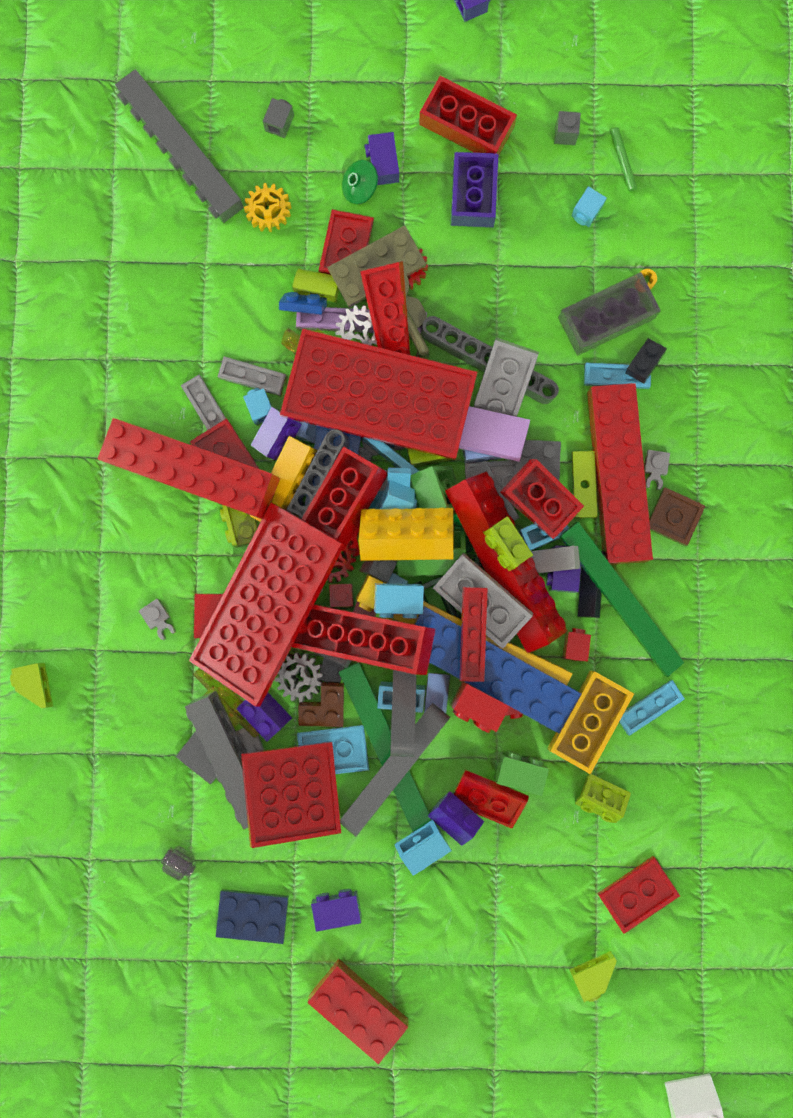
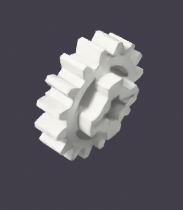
[335,305,377,346]

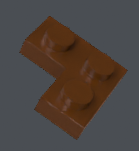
[298,682,344,727]

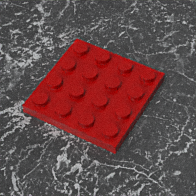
[241,741,341,848]

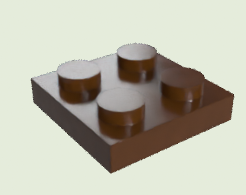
[649,487,705,547]

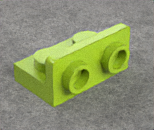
[220,505,258,547]
[483,517,533,571]
[575,774,631,823]

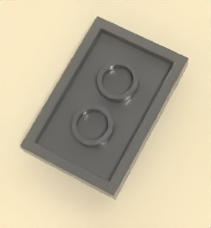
[514,440,561,481]

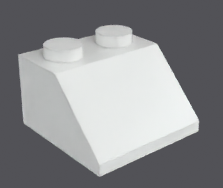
[665,1074,724,1118]

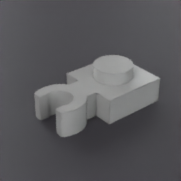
[644,450,670,490]
[139,599,176,640]

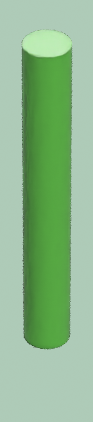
[611,127,637,192]

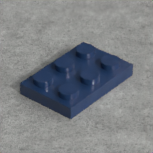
[216,889,289,944]

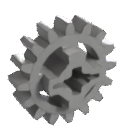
[275,653,324,702]

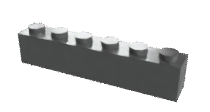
[185,691,248,830]

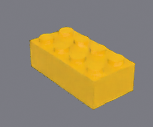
[359,508,454,561]
[547,671,634,774]

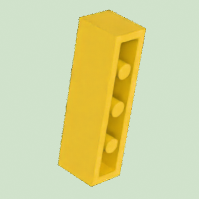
[250,436,318,522]

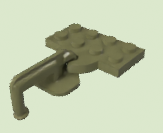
[327,225,429,359]

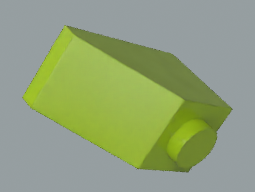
[10,663,53,708]
[569,951,617,1002]

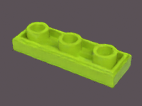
[572,451,597,518]

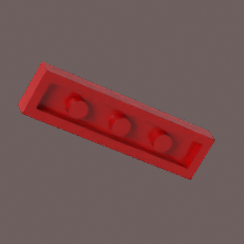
[460,587,488,682]

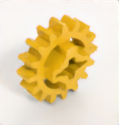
[244,183,291,232]

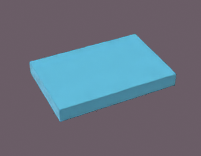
[297,725,369,774]

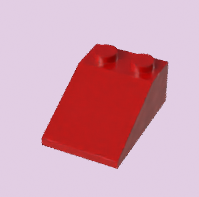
[500,459,584,539]

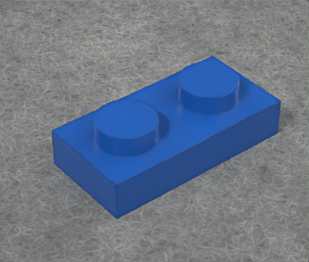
[279,292,327,315]

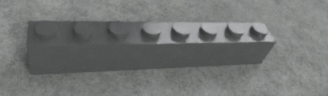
[115,69,244,223]

